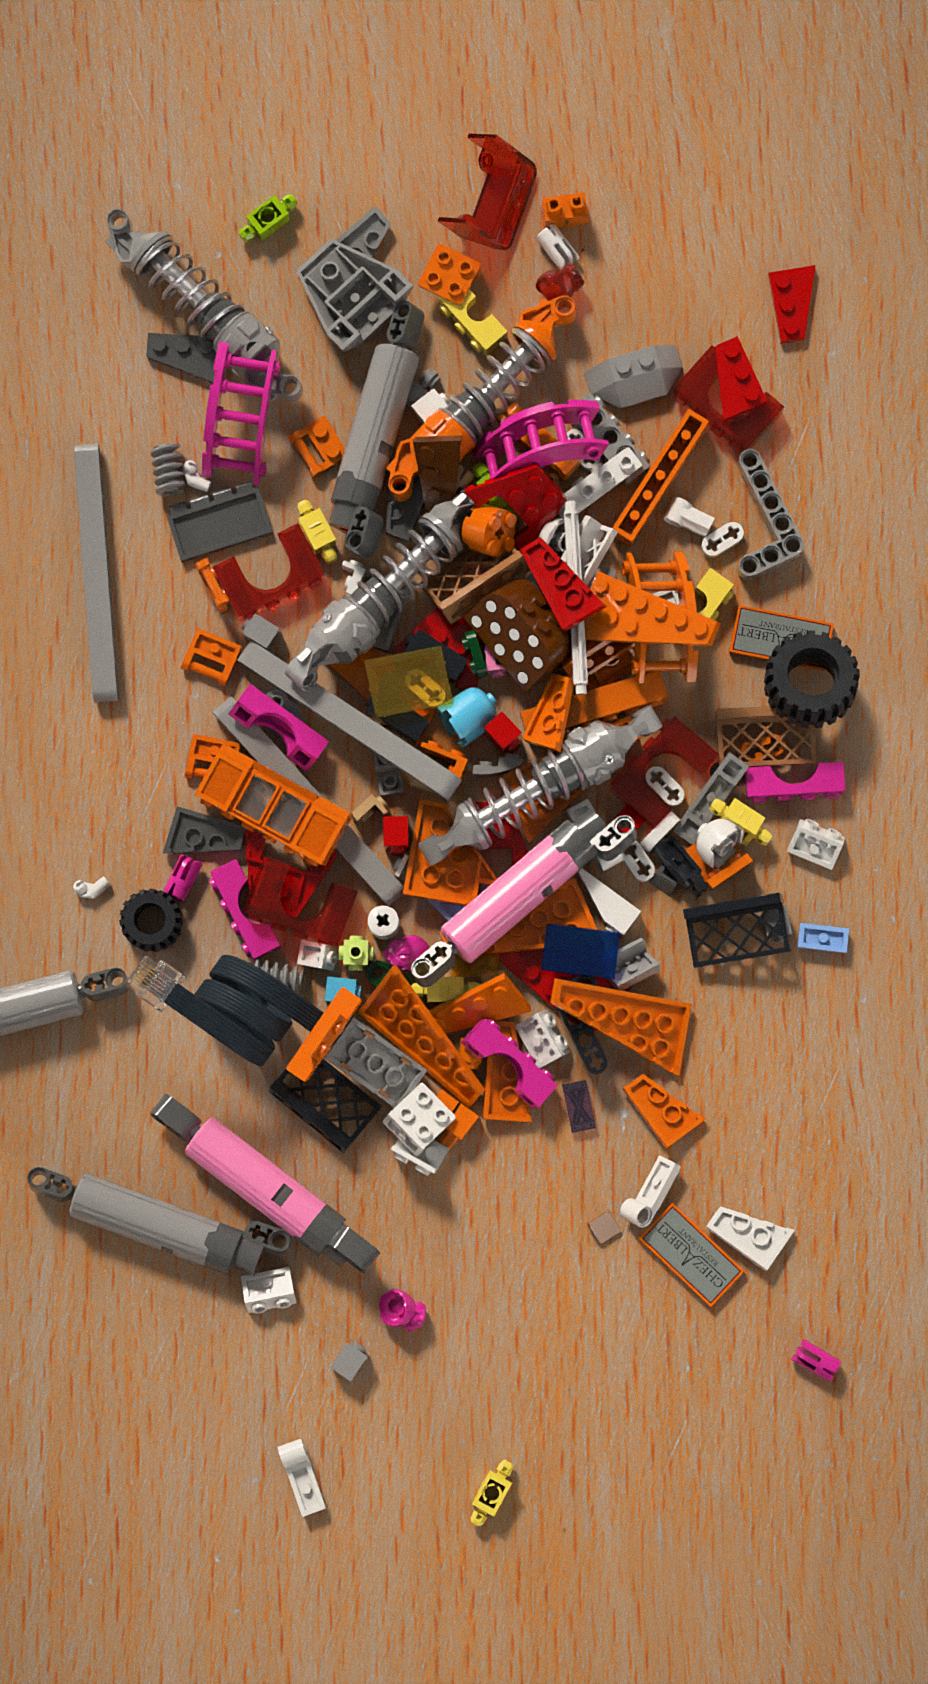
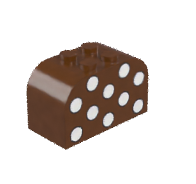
[464,579,572,692]

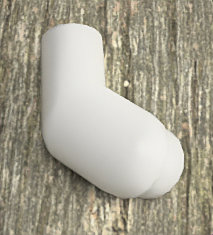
[182,460,212,493]
[73,876,111,899]

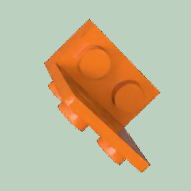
[418,243,482,306]
[420,740,468,793]
[686,843,753,891]

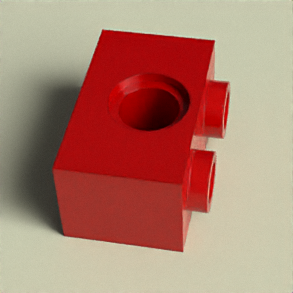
[484,711,522,756]
[383,816,410,856]

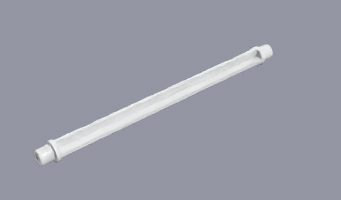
[564,501,588,695]

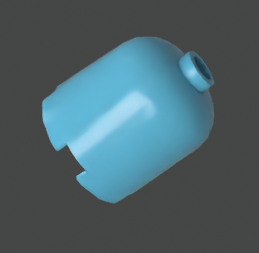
[436,687,497,748]

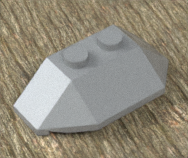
[584,345,683,409]

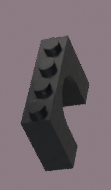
[365,629,468,745]

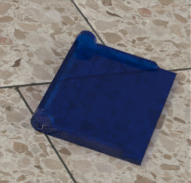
[541,923,620,980]

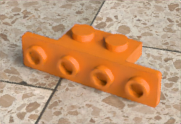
[286,987,362,1082]

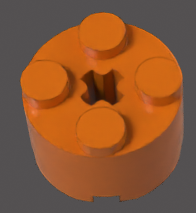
[462,504,517,557]

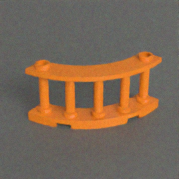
[622,551,698,683]

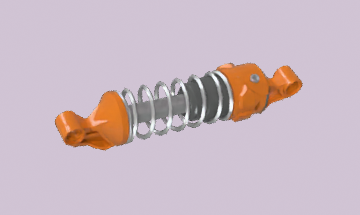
[386,296,577,502]

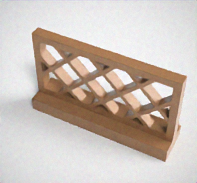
[420,547,531,625]
[715,706,817,767]

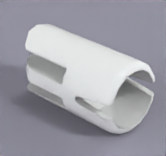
[536,224,580,271]

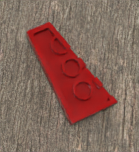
[520,537,607,632]

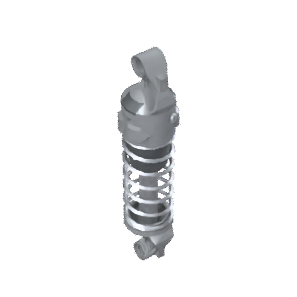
[105,208,303,403]
[285,489,489,690]
[418,705,663,866]

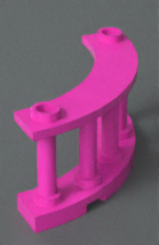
[202,342,280,485]
[472,400,609,497]

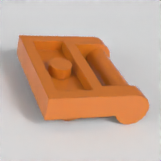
[288,415,345,478]
[195,558,230,614]
[181,628,242,687]
[185,734,241,779]

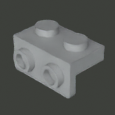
[601,938,660,991]

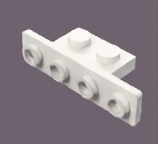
[558,447,642,518]

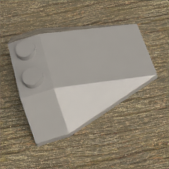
[296,239,413,352]

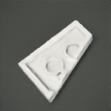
[705,1206,795,1271]

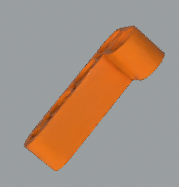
[496,402,581,482]

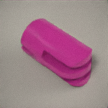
[163,854,203,902]
[791,1339,841,1382]

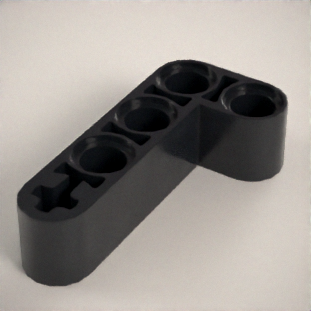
[555,974,608,1075]

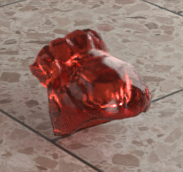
[535,264,585,301]

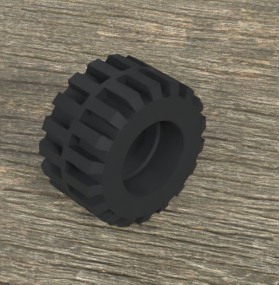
[119,888,183,952]

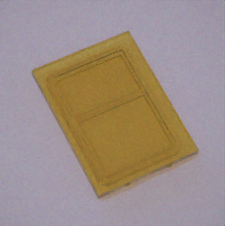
[364,646,453,718]

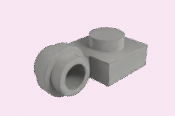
[406,369,441,412]

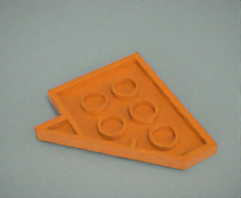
[403,799,498,906]

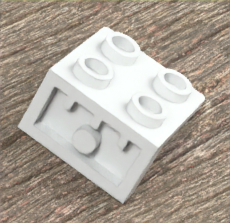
[383,1083,456,1157]
[391,1139,449,1176]

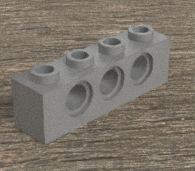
[574,392,650,489]

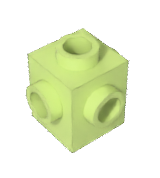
[339,936,374,971]

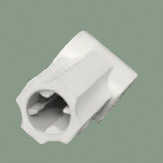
[663,496,715,537]

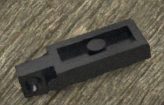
[652,835,708,899]

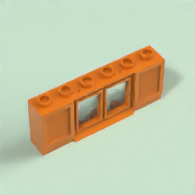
[194,743,354,867]

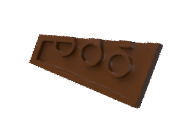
[413,436,462,513]

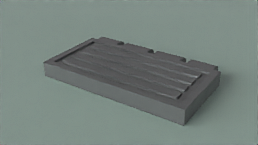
[167,480,273,563]

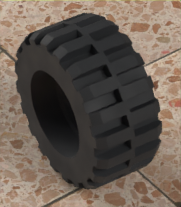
[764,631,860,728]

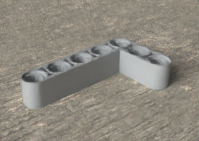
[737,449,804,581]

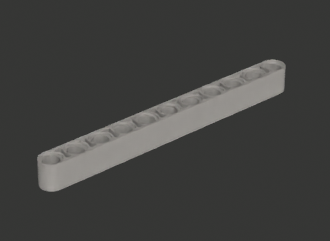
[74,443,119,703]
[237,640,462,800]
[213,696,404,907]

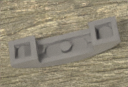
[673,752,749,845]

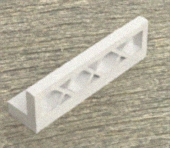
[542,515,618,593]

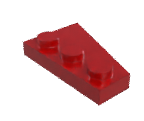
[768,265,816,344]
[715,336,767,422]

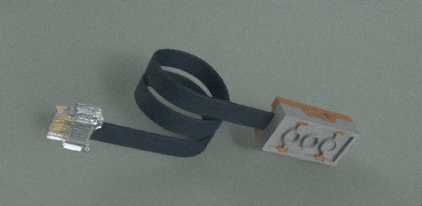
[127,955,427,1108]

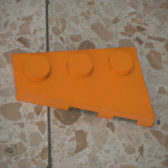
[522,673,574,753]
[622,1074,706,1149]

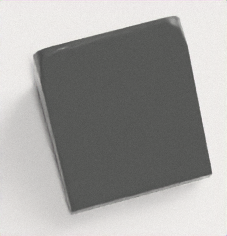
[650,864,679,896]

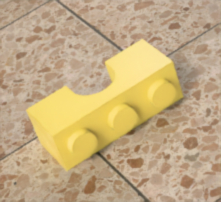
[438,289,508,356]
[695,568,734,621]

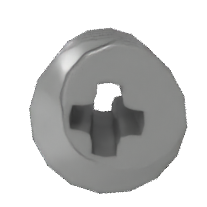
[150,443,185,496]
[255,958,305,994]

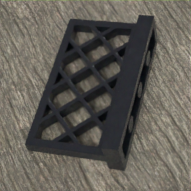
[683,893,791,968]
[268,1059,382,1154]

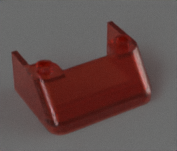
[438,133,537,250]

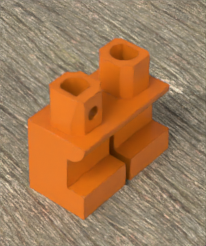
[541,192,589,229]
[436,1089,479,1149]

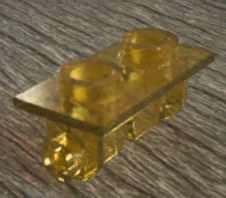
[451,953,499,977]

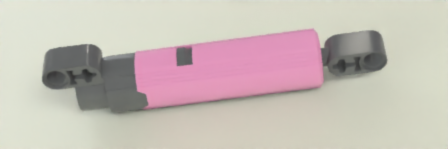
[411,808,637,987]
[150,1094,380,1273]

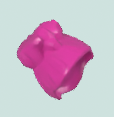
[383,935,430,971]
[379,1289,426,1332]

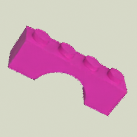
[228,684,329,772]
[744,762,845,803]
[209,859,282,961]
[461,1019,557,1108]

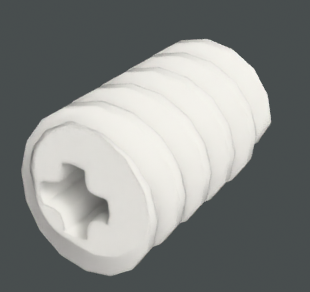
[368,906,400,940]

